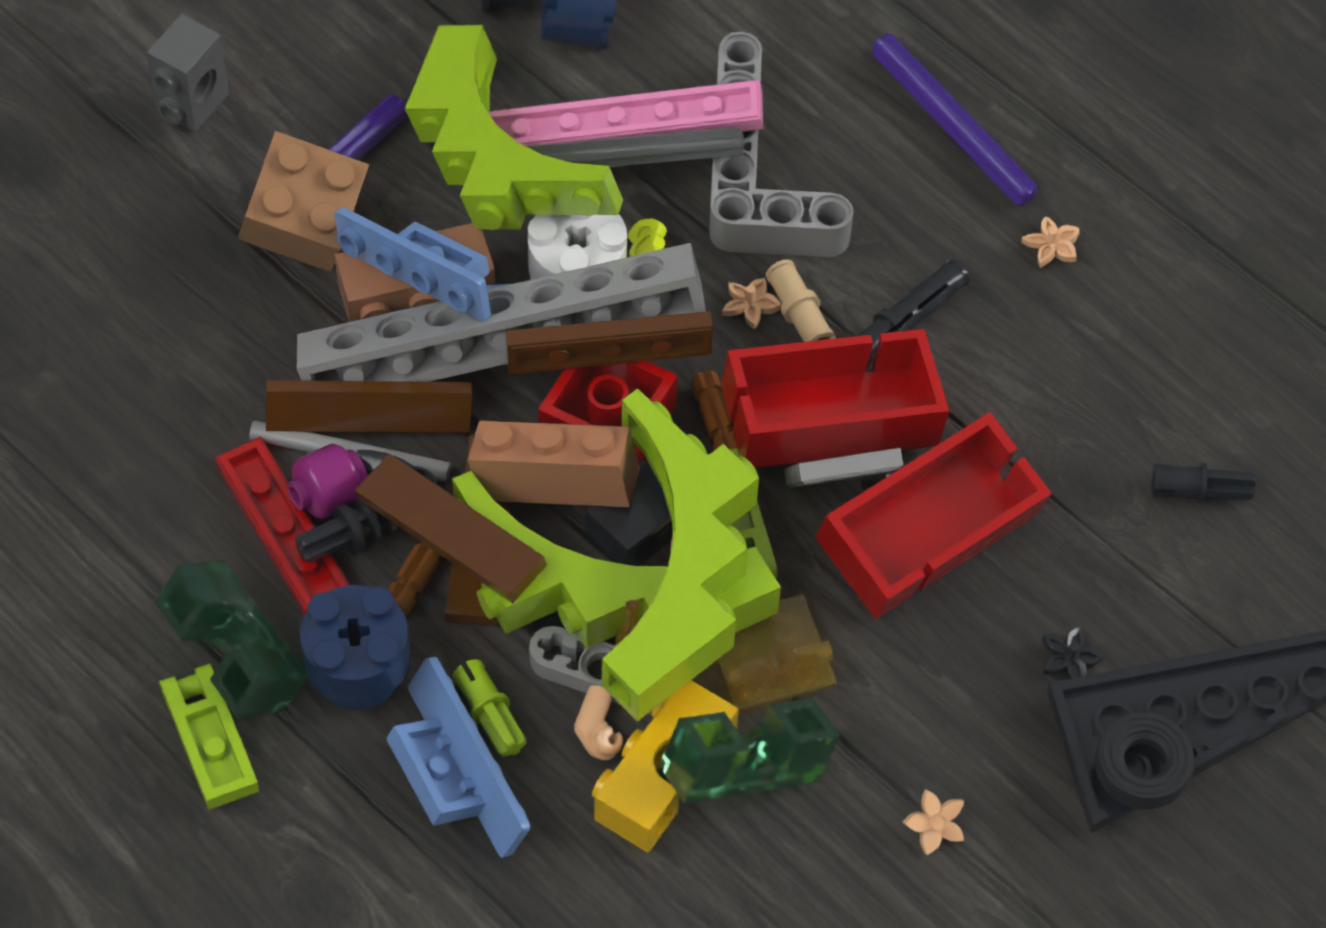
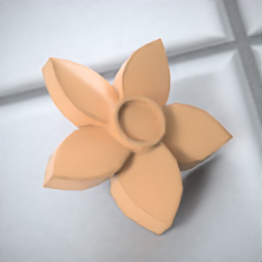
[1022,216,1080,268]
[722,278,782,329]
[903,789,964,855]

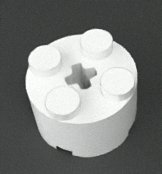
[528,214,627,280]

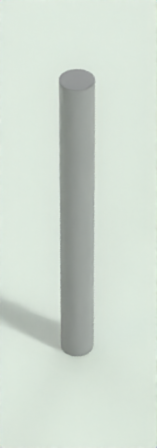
[249,420,451,482]

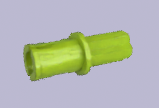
[452,659,526,757]

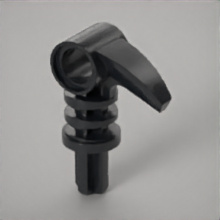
[295,450,437,563]

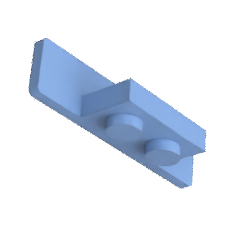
[334,207,491,322]
[386,657,530,858]

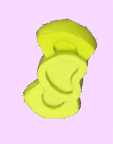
[628,218,667,257]

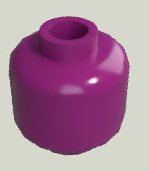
[287,444,367,520]

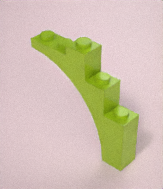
[405,25,623,230]
[602,389,759,721]
[452,471,781,649]

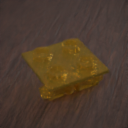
[717,594,837,712]

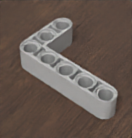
[709,32,853,257]

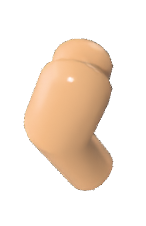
[574,685,623,760]

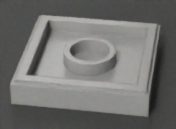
[784,448,903,488]

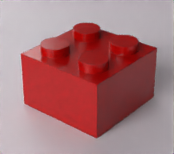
[538,361,678,462]

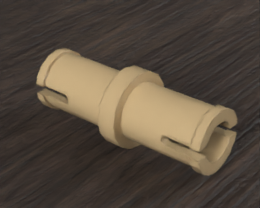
[766,259,836,342]

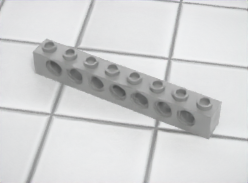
[297,243,706,382]

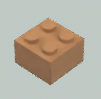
[237,131,369,272]

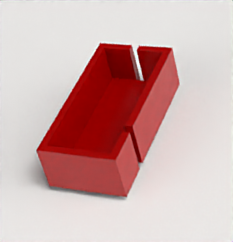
[720,329,949,468]
[815,412,1052,620]

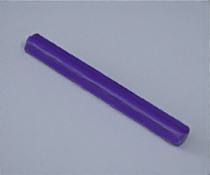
[872,33,1037,206]

